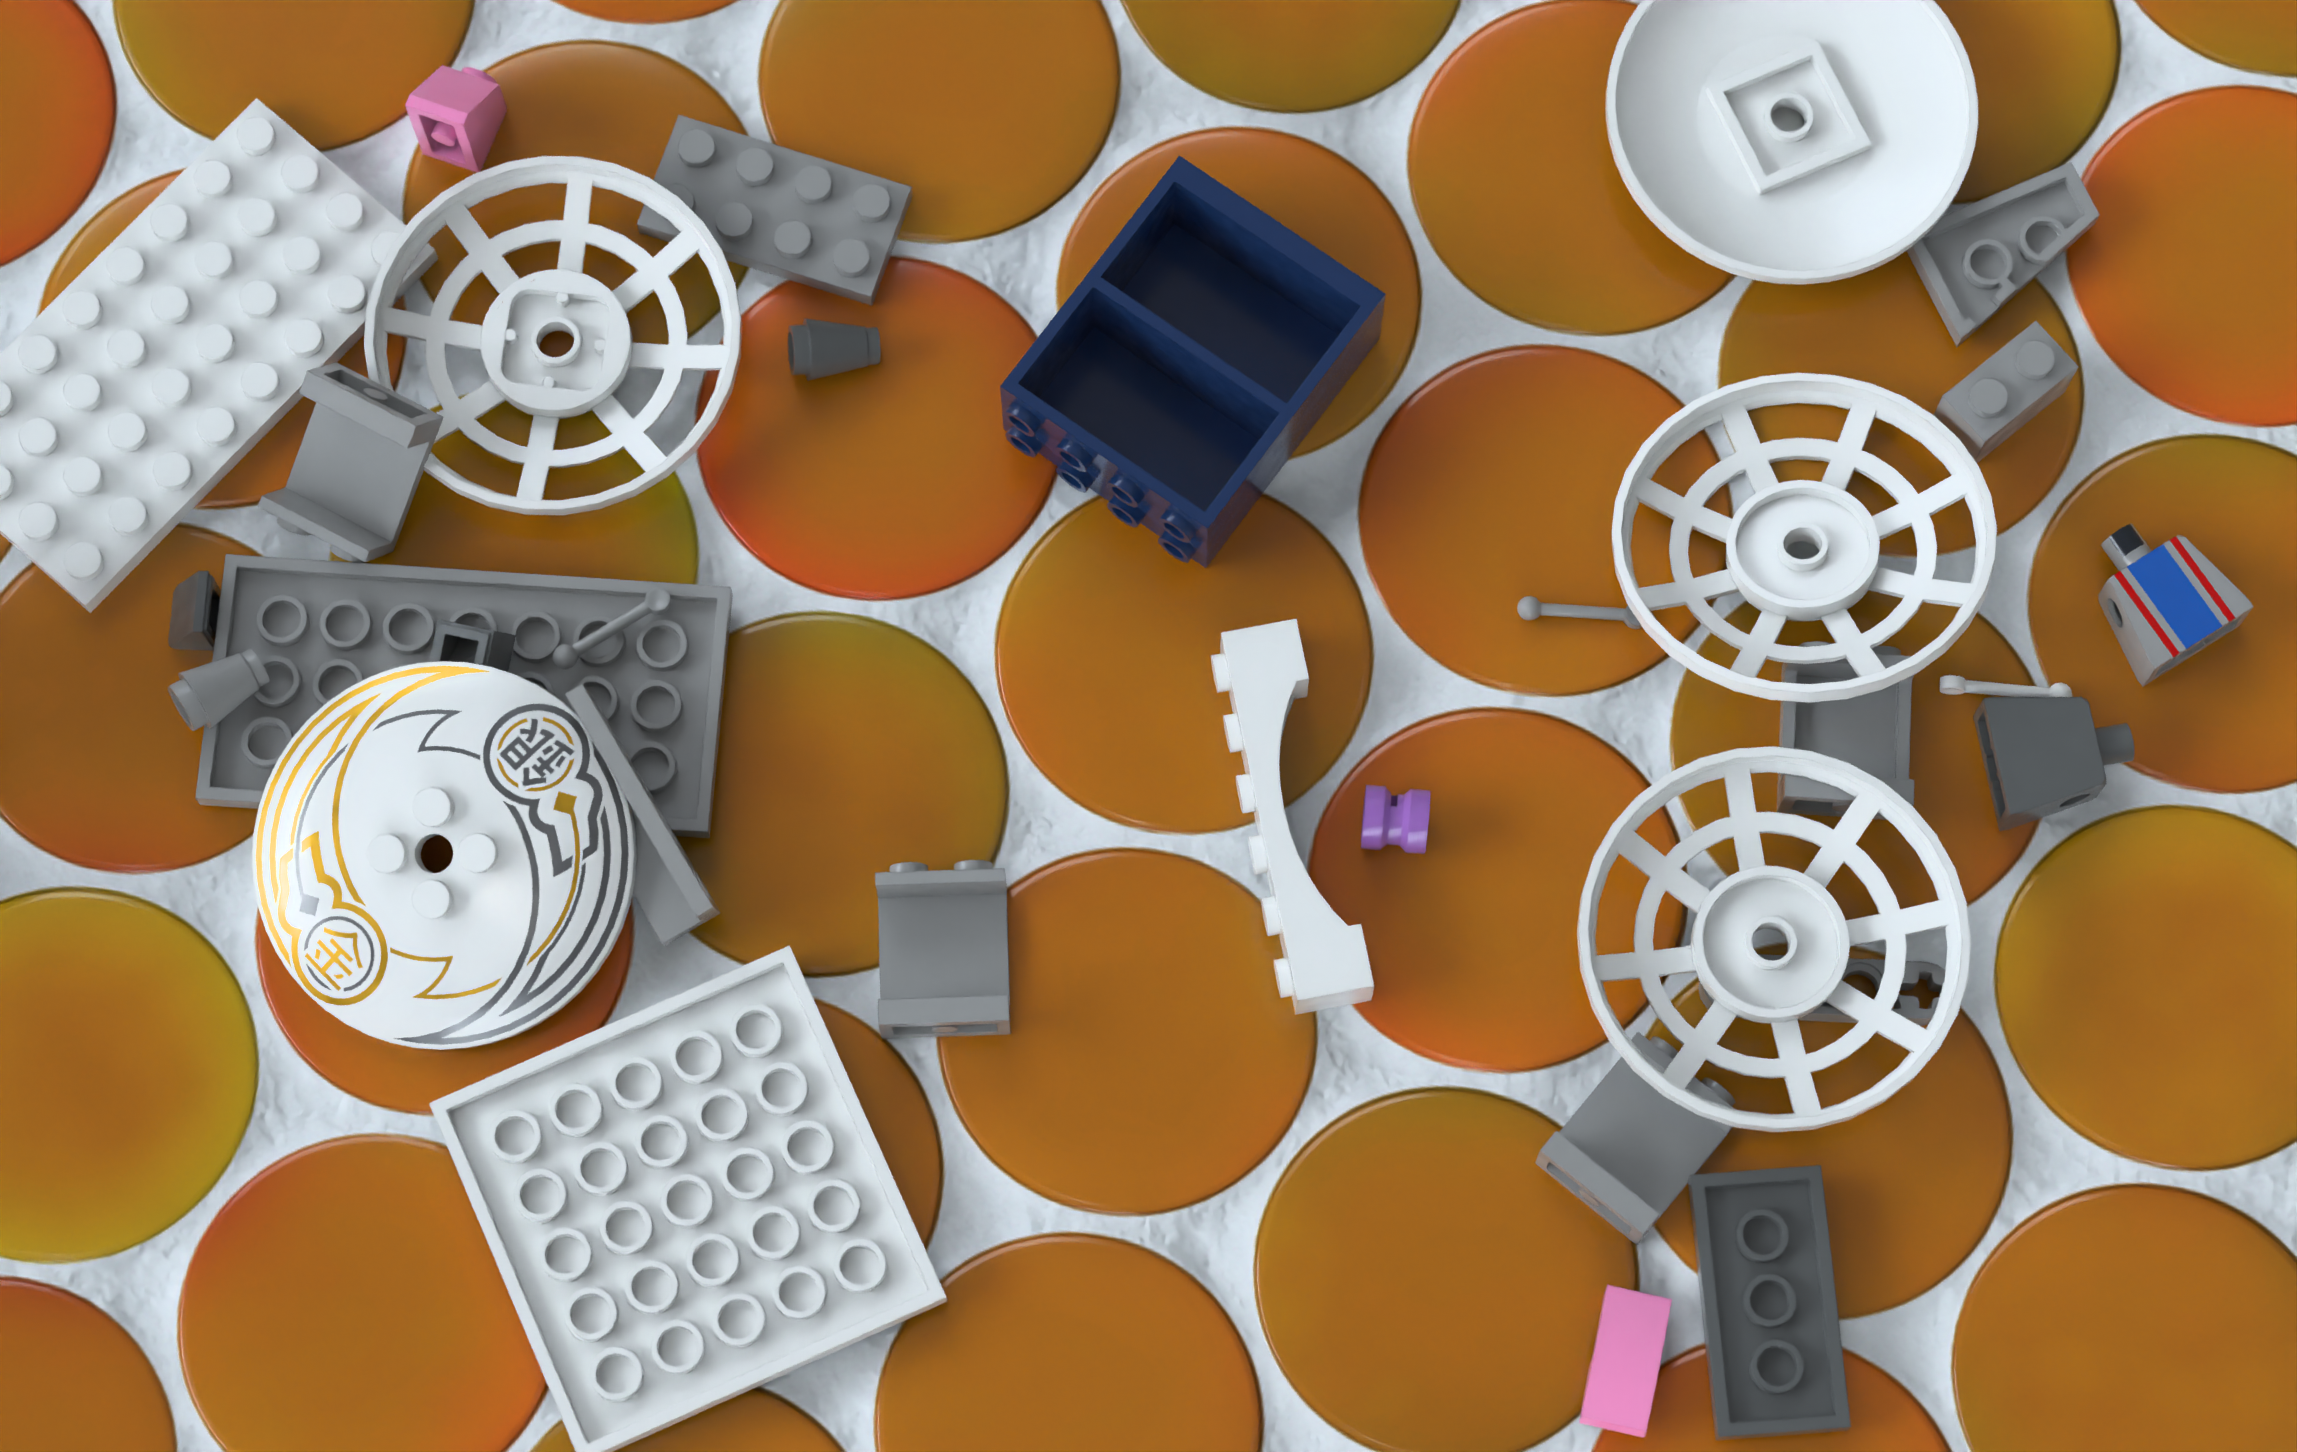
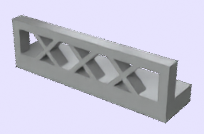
[565,684,721,946]

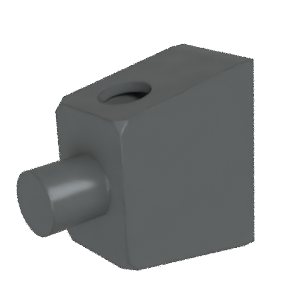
[1973,697,2135,831]

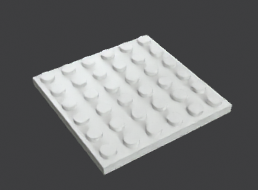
[429,945,947,1452]

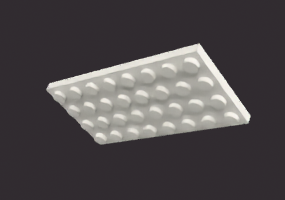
[0,98,438,613]

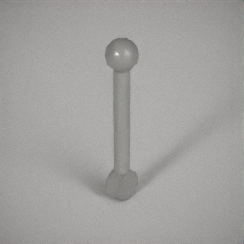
[553,587,671,669]
[1517,596,1642,629]

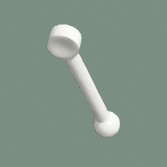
[1940,675,2072,697]

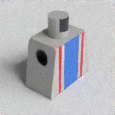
[2098,523,2254,687]

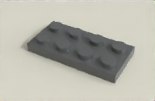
[1688,1165,1851,1441]

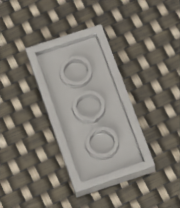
[637,115,913,305]

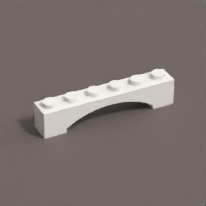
[1211,619,1374,1015]

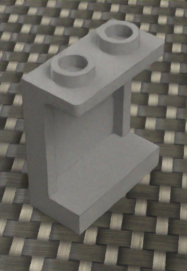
[1777,641,1915,820]

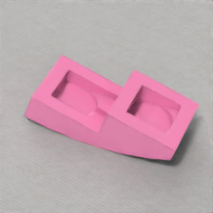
[1579,1285,1672,1438]

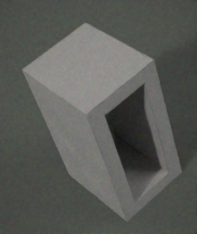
[1934,321,2078,463]

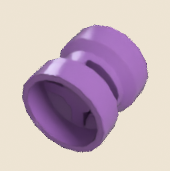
[1361,785,1431,854]

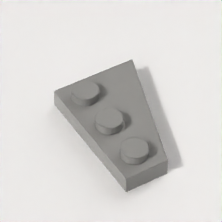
[1906,162,2100,347]

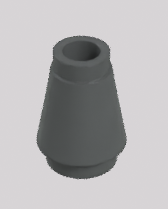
[788,318,881,381]

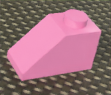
[405,65,507,173]

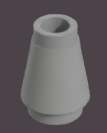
[167,648,270,731]

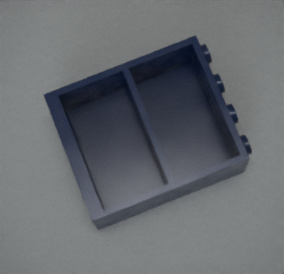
[1000,155,1386,568]

